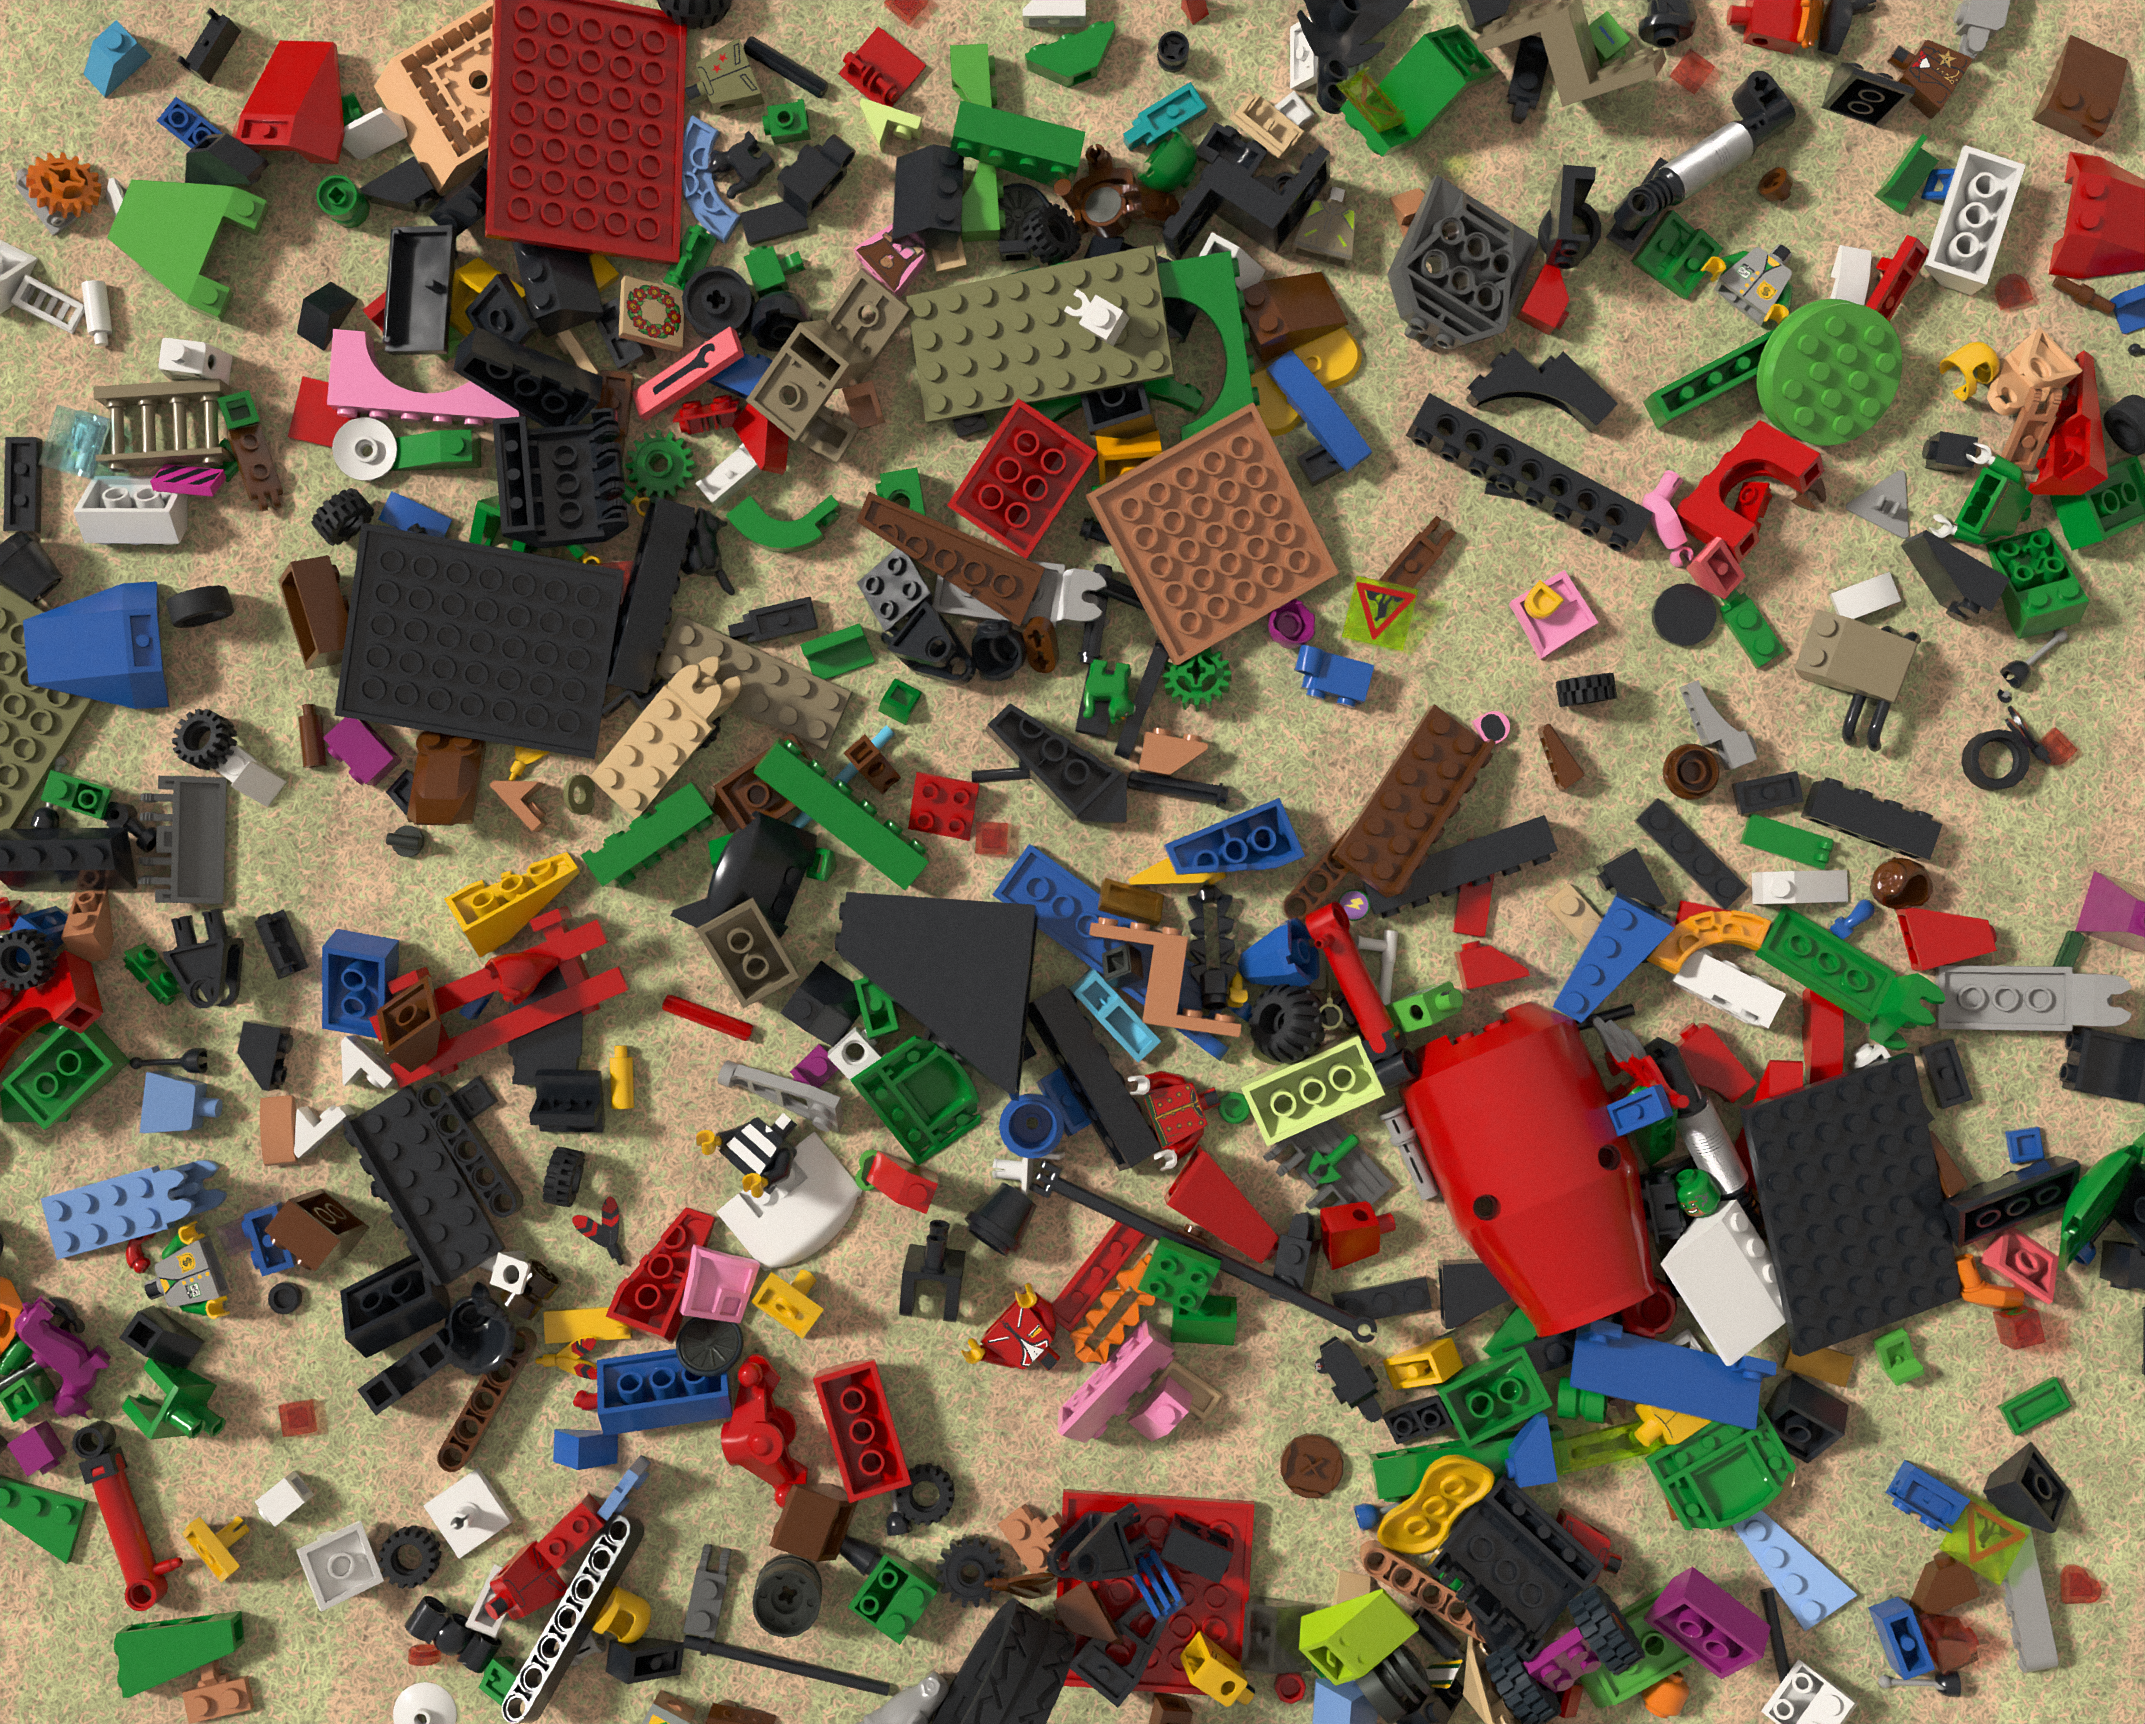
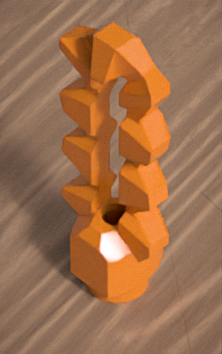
[1069,1252,1155,1364]

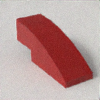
[1802,988,1844,1085]

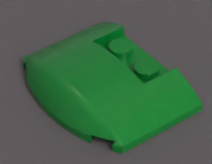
[850,1035,981,1166]
[2058,1142,2144,1272]
[1644,1403,1796,1531]

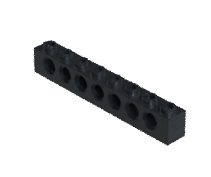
[1405,393,1653,554]

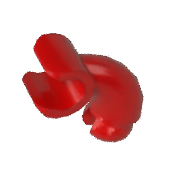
[126,1233,156,1274]
[573,1390,598,1411]

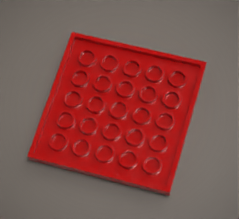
[1055,1489,1255,1695]

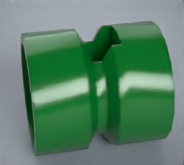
[316,175,370,228]
[1557,1376,1608,1424]

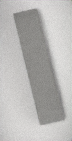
[1987,1515,2058,1673]

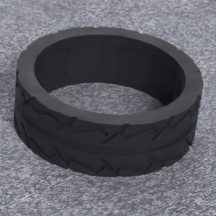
[930,1598,1076,1724]

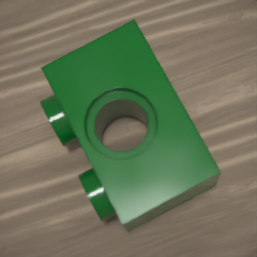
[875,467,926,516]

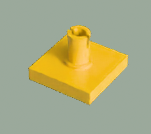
[751,1269,824,1339]
[182,1516,250,1583]

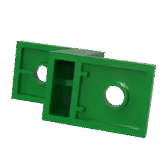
[1340,24,1499,157]

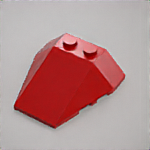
[2049,151,2145,280]

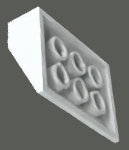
[1661,1200,1786,1366]

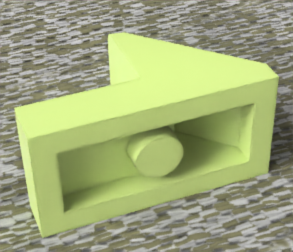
[860,98,923,153]

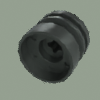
[752,1553,822,1638]
[1355,1644,1435,1724]

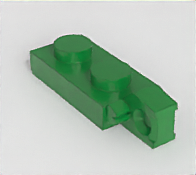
[1719,589,1785,669]

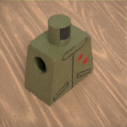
[684,38,765,114]

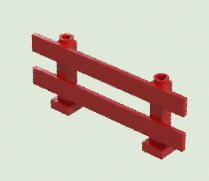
[369,906,629,1088]

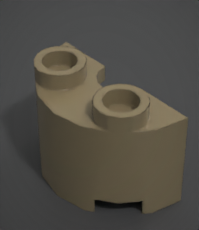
[799,405,859,465]

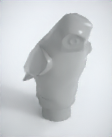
[856,1671,949,1724]

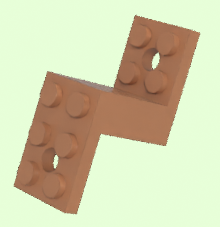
[1089,917,1242,1037]

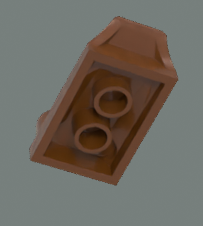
[407,731,486,826]
[712,733,813,834]

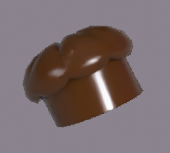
[1663,744,1720,800]

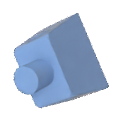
[139,1071,223,1133]

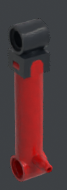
[1305,901,1419,1089]
[72,1420,183,1611]

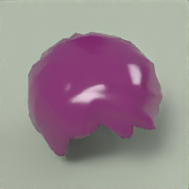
[1268,598,1315,649]

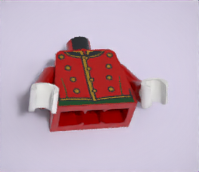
[1128,1071,1221,1171]

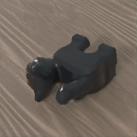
[708,131,775,200]

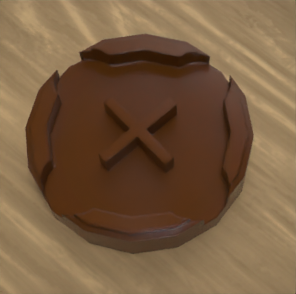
[1280,1433,1344,1498]

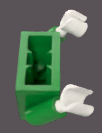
[1929,443,2033,545]

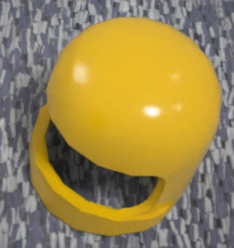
[1939,341,2000,401]
[592,1586,651,1643]

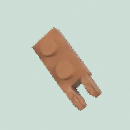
[2001,387,2063,471]

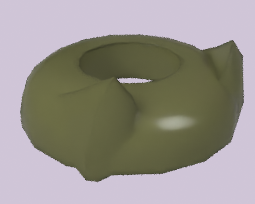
[563,774,595,815]

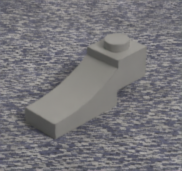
[1679,680,1757,771]

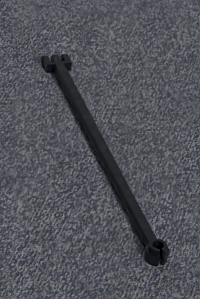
[1029,1160,1377,1343]

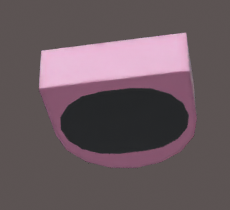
[1471,711,1510,744]

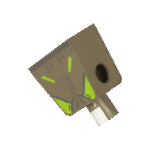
[1290,187,1356,268]

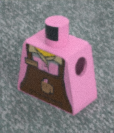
[854,224,928,297]

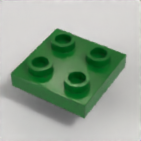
[1137,1236,1221,1314]

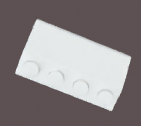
[1924,145,2025,295]

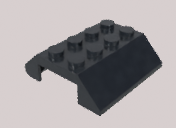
[493,408,629,548]
[1425,1474,1605,1663]

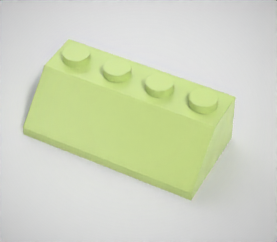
[1240,1032,1385,1146]

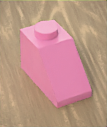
[1127,1375,1193,1442]

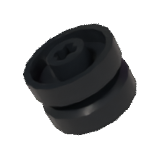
[682,266,756,341]

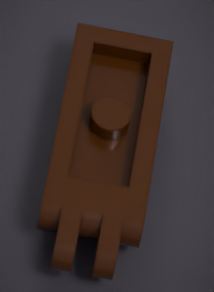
[227,425,283,512]

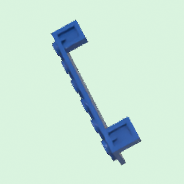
[1570,1320,1777,1430]

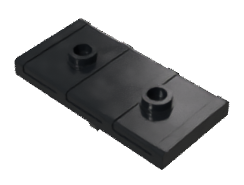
[382,225,458,355]

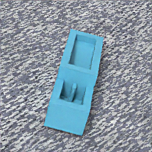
[1069,967,1161,1063]

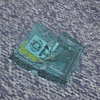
[39,404,112,480]

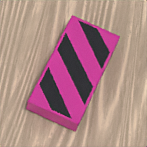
[150,464,226,497]

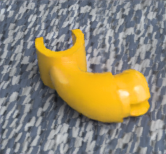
[1228,971,1248,1008]

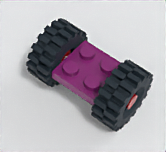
[1485,1584,1645,1724]

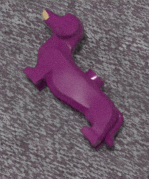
[14,1294,111,1420]

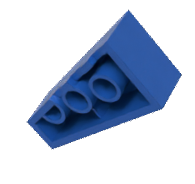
[1553,891,1675,1023]

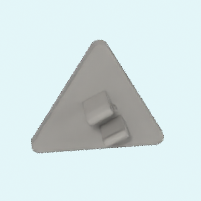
[1846,470,1909,539]

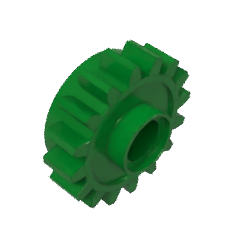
[625,430,697,499]

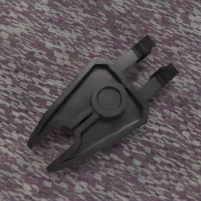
[1319,1336,1383,1423]

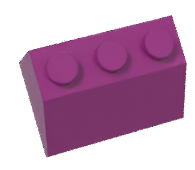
[1644,1566,1771,1680]

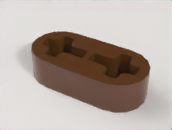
[1023,616,1060,673]

